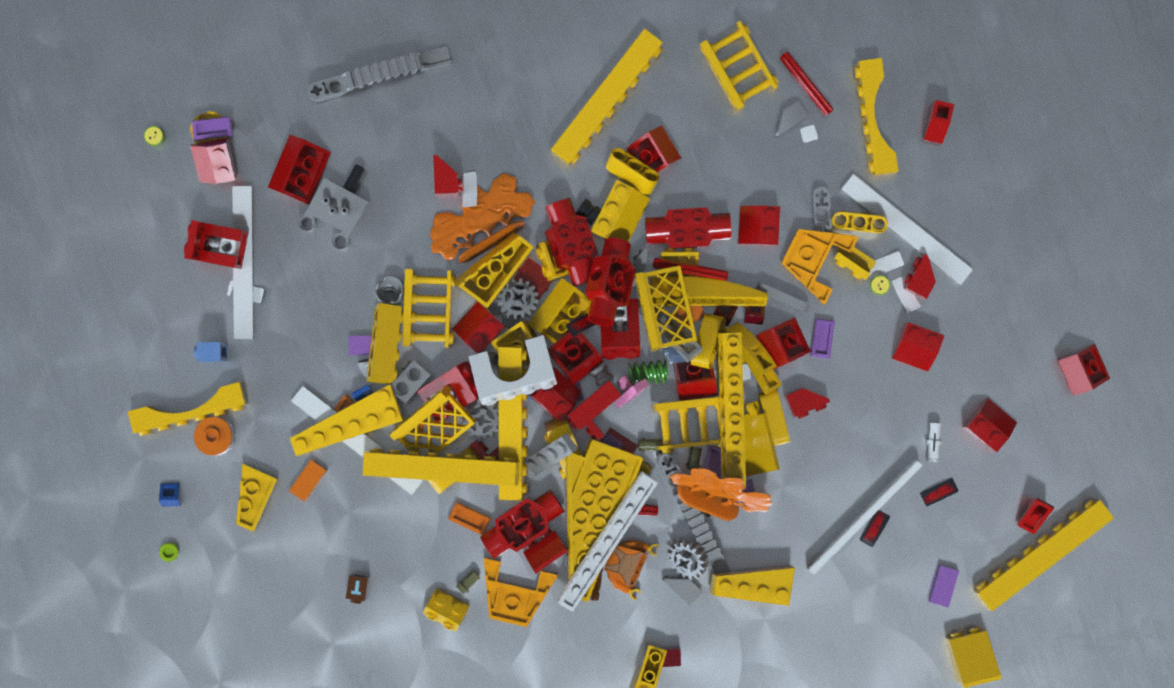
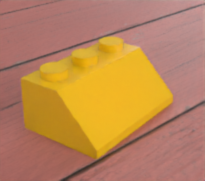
[591,180,650,242]
[528,278,591,344]

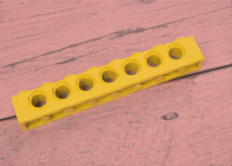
[717,332,746,488]

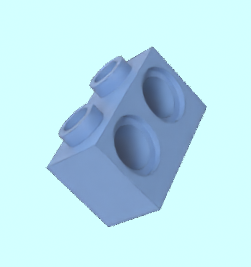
[194,342,228,362]

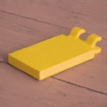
[744,401,780,476]

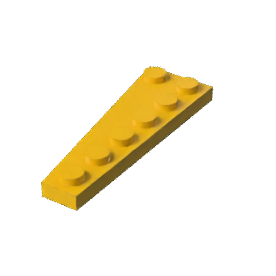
[290,384,404,456]

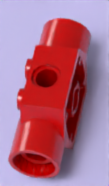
[544,198,598,287]
[645,207,732,249]
[585,237,636,326]
[480,490,565,559]

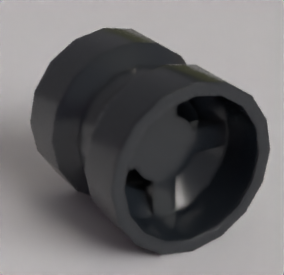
[576,198,601,225]

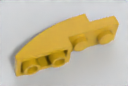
[723,322,782,395]
[634,645,667,688]

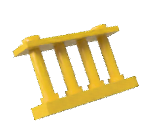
[699,21,779,113]
[402,269,456,348]
[652,397,721,453]

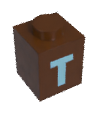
[345,574,370,604]

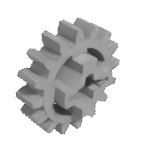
[497,278,539,321]
[461,400,499,441]
[668,539,709,580]

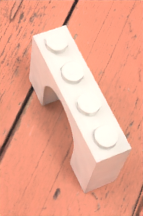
[468,335,557,405]

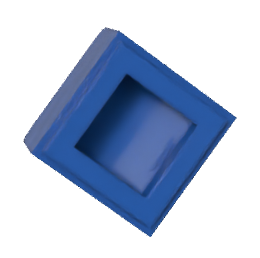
[351,385,374,402]
[159,483,181,507]

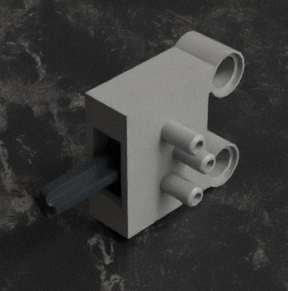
[298,164,370,251]

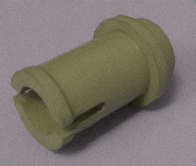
[638,438,662,453]
[686,447,702,470]
[456,569,480,594]

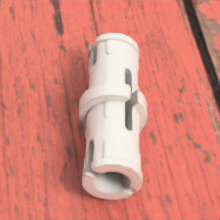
[927,423,942,462]

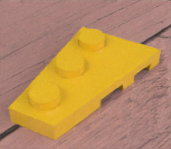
[236,463,278,532]

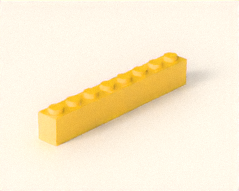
[551,28,663,166]
[498,344,528,501]
[362,448,520,486]
[974,499,1114,612]

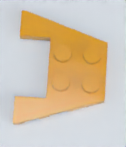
[781,228,859,304]
[484,558,557,627]

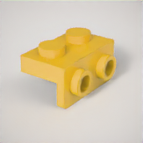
[536,241,569,281]
[834,246,876,280]
[660,248,699,276]
[423,588,470,631]

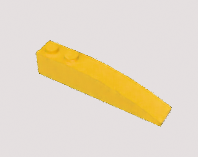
[651,275,768,306]

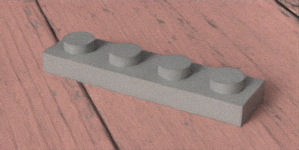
[639,305,703,363]
[525,433,578,476]

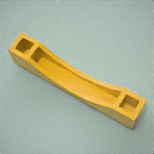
[854,58,899,177]
[127,382,248,436]

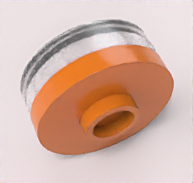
[194,417,235,456]

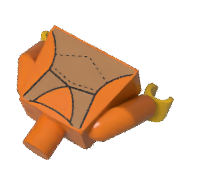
[604,540,659,600]

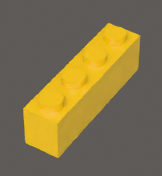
[366,303,403,385]

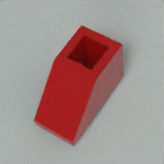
[923,100,954,145]
[903,254,936,300]
[784,388,830,419]

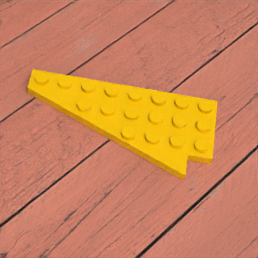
[566,438,643,602]

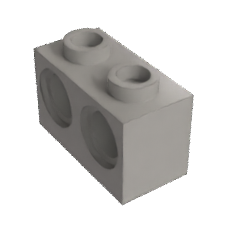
[390,360,432,404]

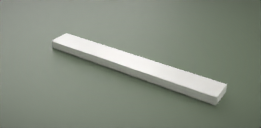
[841,174,973,285]
[232,186,254,339]
[291,386,423,495]
[807,460,923,575]
[556,471,658,612]

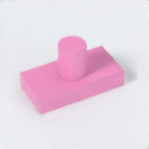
[614,375,650,409]

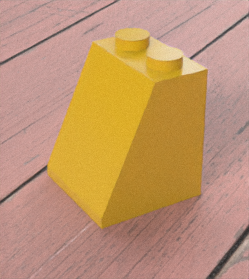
[946,626,1002,688]

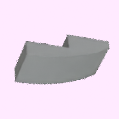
[632,248,648,288]

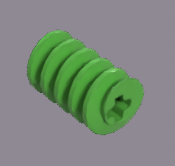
[628,359,668,385]

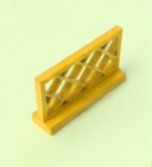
[634,266,697,352]
[389,385,476,455]

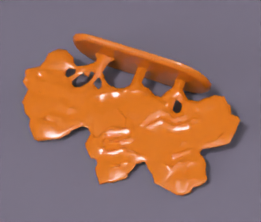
[430,173,535,263]
[669,468,772,521]

